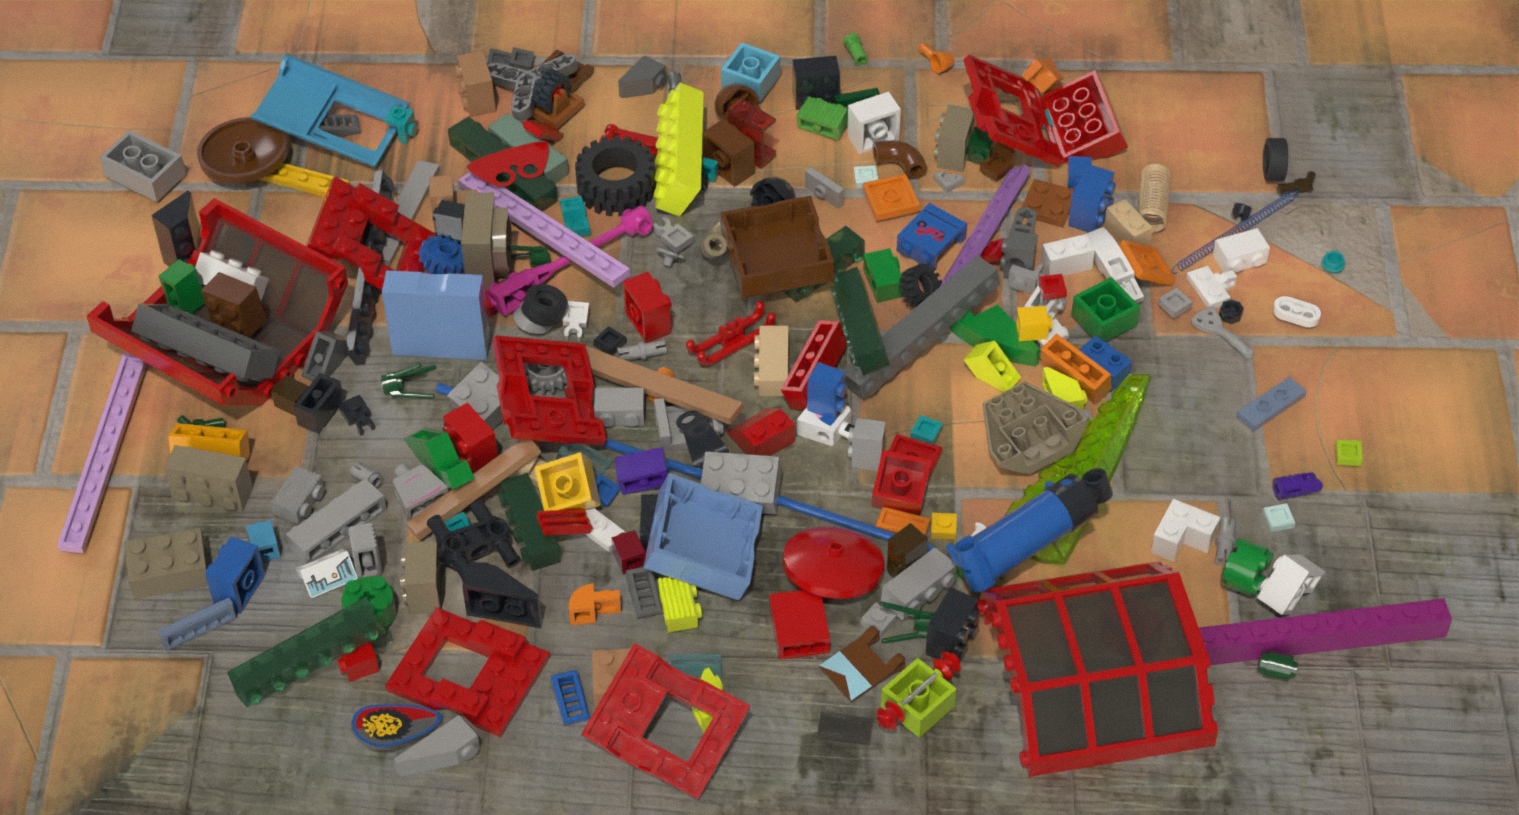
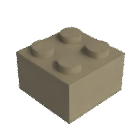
[934,104,974,172]
[400,541,442,614]

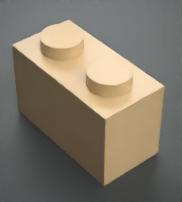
[1104,199,1153,246]

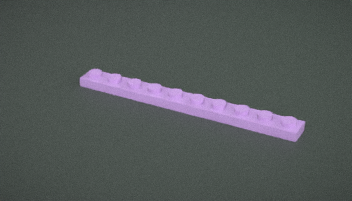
[458,172,631,288]
[57,353,147,553]

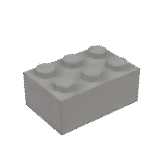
[100,130,186,202]
[701,452,782,514]

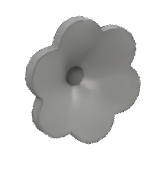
[657,247,685,267]

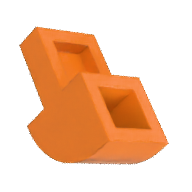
[569,583,621,625]

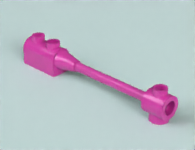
[486,206,653,316]

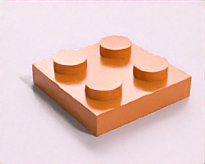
[862,174,920,221]
[1119,240,1176,286]

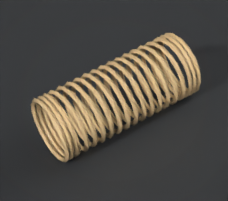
[1138,164,1171,232]

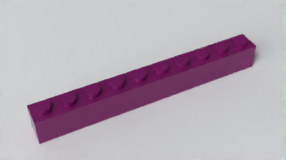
[1199,598,1452,665]

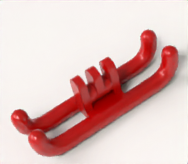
[686,301,776,366]

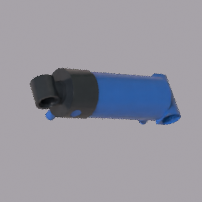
[946,468,1113,592]

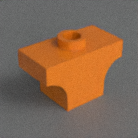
[1021,58,1064,94]

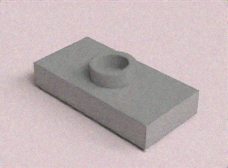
[805,167,844,209]

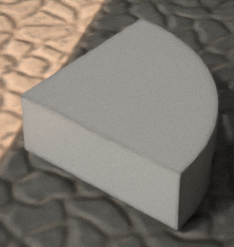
[933,172,965,193]

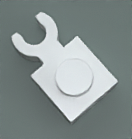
[563,301,589,342]

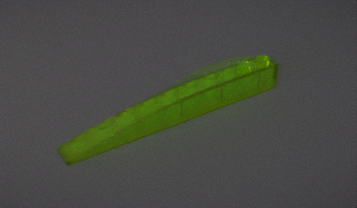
[1004,374,1152,564]

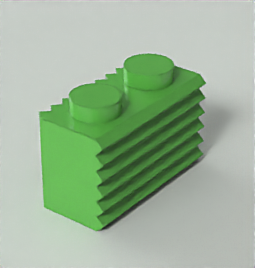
[796,96,848,140]

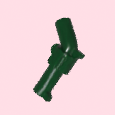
[177,415,225,428]

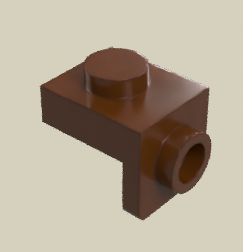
[980,142,1016,181]

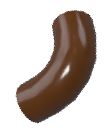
[872,140,927,179]

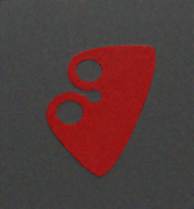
[466,142,549,187]

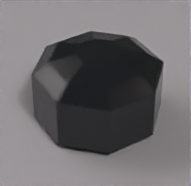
[1219,299,1244,323]

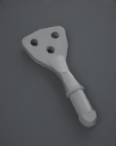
[1191,307,1254,359]

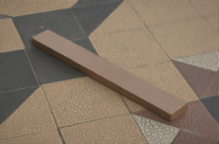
[586,346,744,425]

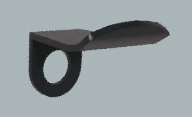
[676,410,729,470]

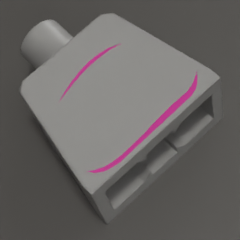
[392,464,448,521]

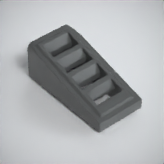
[319,114,361,137]
[626,567,663,619]

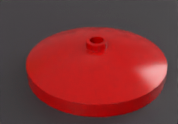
[782,527,885,599]

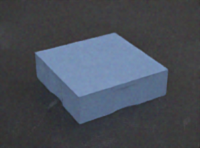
[382,270,491,360]
[644,473,763,600]

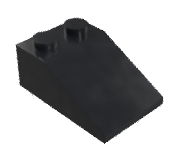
[462,561,542,628]

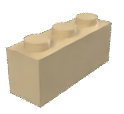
[754,326,788,396]

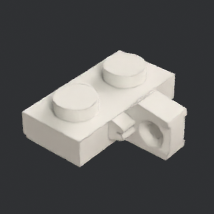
[1186,266,1237,309]

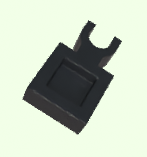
[338,394,375,436]

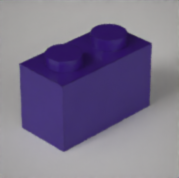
[615,447,670,495]

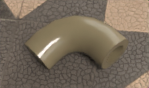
[700,218,727,259]

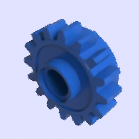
[418,235,465,274]

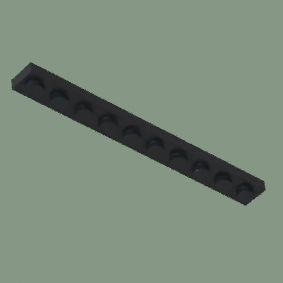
[345,169,394,365]

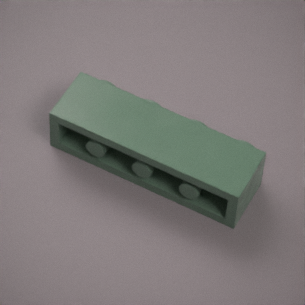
[488,113,568,188]

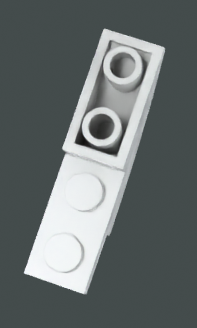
[1086,227,1144,303]

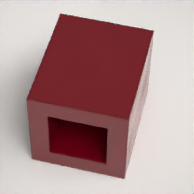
[611,530,646,575]

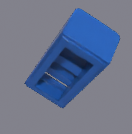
[550,670,590,726]

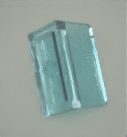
[668,654,721,680]

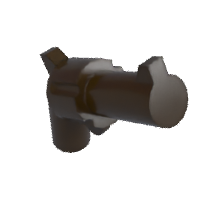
[1277,171,1316,195]

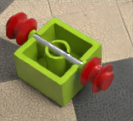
[877,651,961,738]

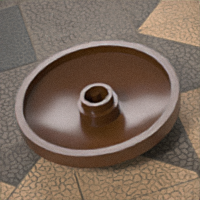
[197,117,289,184]

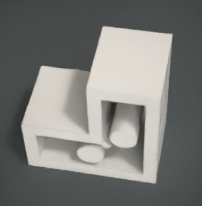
[1151,499,1220,562]
[1257,555,1326,615]

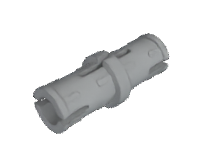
[617,339,667,361]
[1215,517,1236,567]

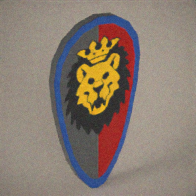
[351,704,442,749]

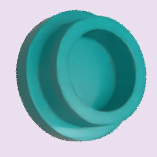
[1321,251,1345,273]

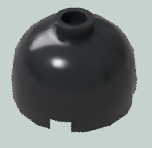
[750,177,796,206]

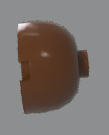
[714,83,760,129]

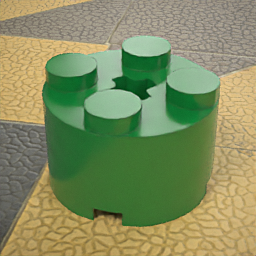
[1222,538,1274,596]
[341,576,396,636]

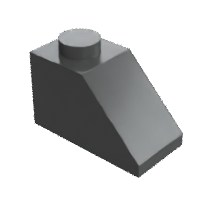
[618,55,667,98]
[301,331,347,381]

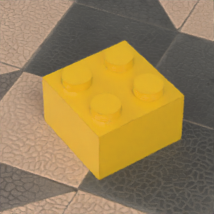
[534,452,601,511]

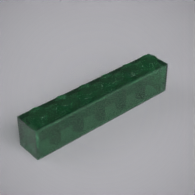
[448,116,558,212]
[830,266,890,376]
[227,596,386,707]

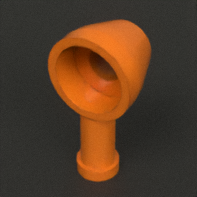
[918,43,954,74]

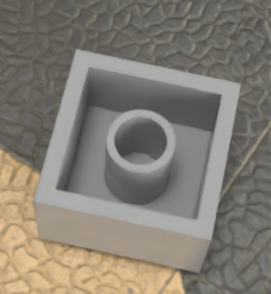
[447,362,503,430]

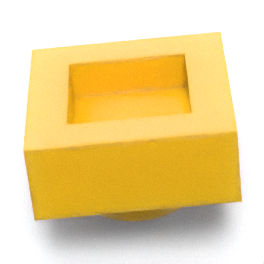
[931,512,957,540]

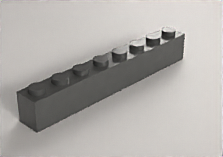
[841,255,1000,400]

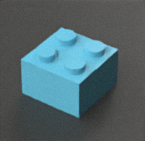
[721,42,781,102]

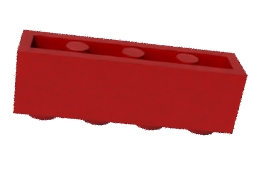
[781,320,849,411]

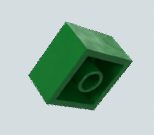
[1071,277,1140,341]

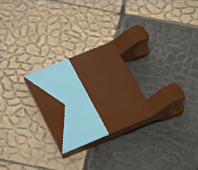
[819,626,906,703]

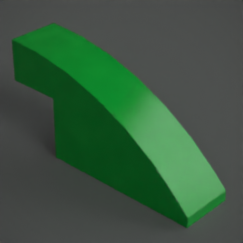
[949,304,1040,367]
[404,428,475,489]

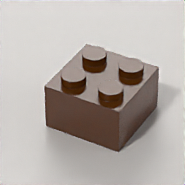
[703,119,755,187]
[201,272,266,338]

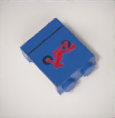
[896,203,967,270]

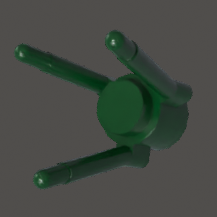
[499,245,549,283]
[381,363,436,399]
[879,601,934,643]

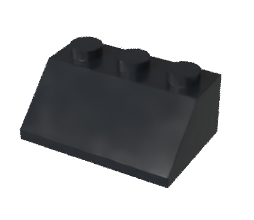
[151,190,202,267]

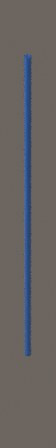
[436,383,936,553]

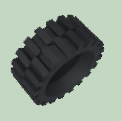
[575,135,656,217]

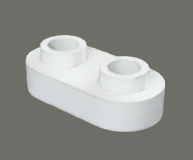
[1273,296,1321,327]

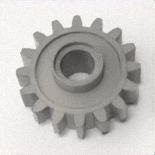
[523,363,567,394]

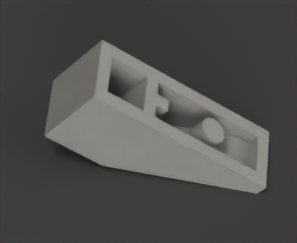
[394,715,480,777]

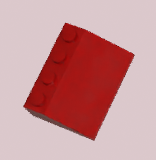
[1040,70,1128,163]

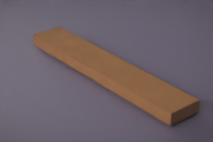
[406,439,541,540]

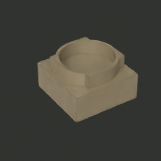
[461,192,512,292]

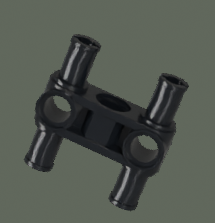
[426,499,521,582]

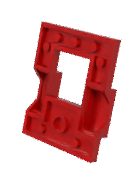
[963,54,1063,167]
[306,176,435,290]
[492,335,607,446]
[385,607,550,738]
[581,643,750,800]

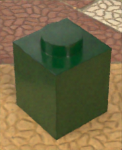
[967,127,995,164]

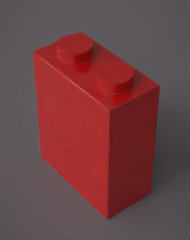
[769,590,830,660]

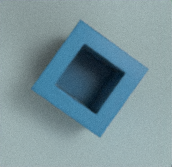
[246,520,280,563]

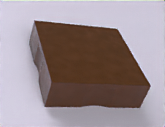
[720,195,834,298]

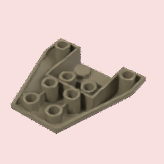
[982,382,1088,475]

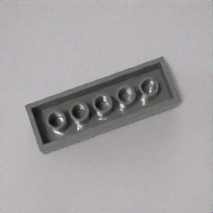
[131,304,280,382]

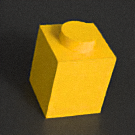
[1016,306,1053,341]

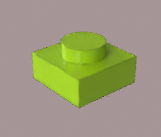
[1335,440,1363,466]

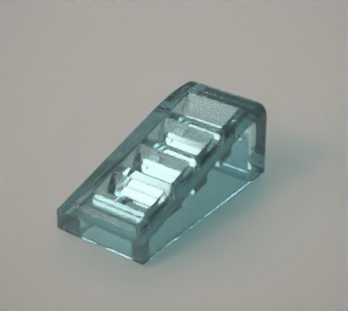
[556,443,612,477]

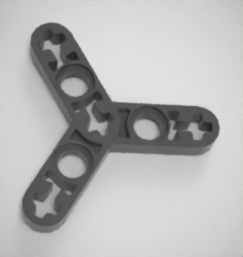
[487,54,578,120]

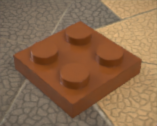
[1021,179,1074,228]

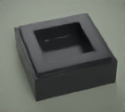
[593,326,627,356]

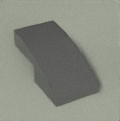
[487,47,534,71]

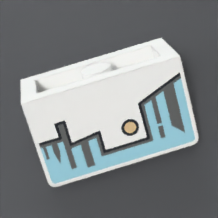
[296,549,357,598]

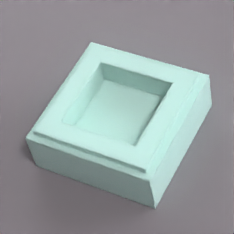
[854,165,878,189]
[1262,503,1295,533]

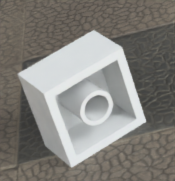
[847,92,901,154]

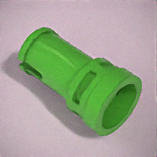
[843,33,868,66]

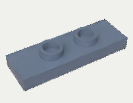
[1236,377,1307,432]
[158,598,237,651]

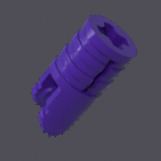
[1273,472,1323,500]

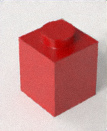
[336,638,379,682]

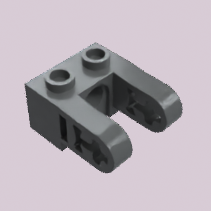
[1000,207,1038,279]

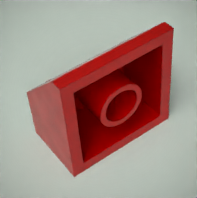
[727,408,795,456]

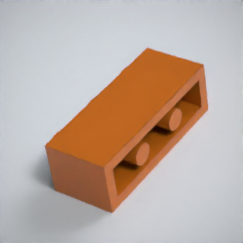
[1040,333,1112,405]

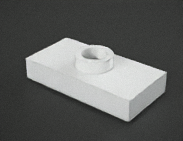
[573,508,625,552]

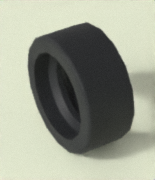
[1263,138,1288,181]

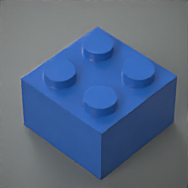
[1068,164,1116,233]
[205,536,265,614]

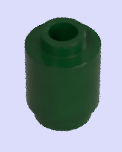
[1258,650,1298,682]

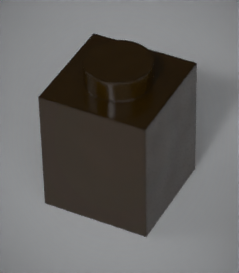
[271,375,309,416]

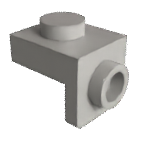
[1008,263,1046,294]

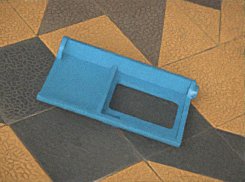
[250,54,413,169]

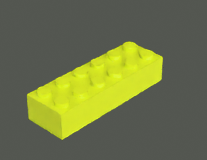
[654,83,704,217]

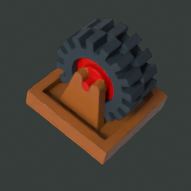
[531,69,584,129]

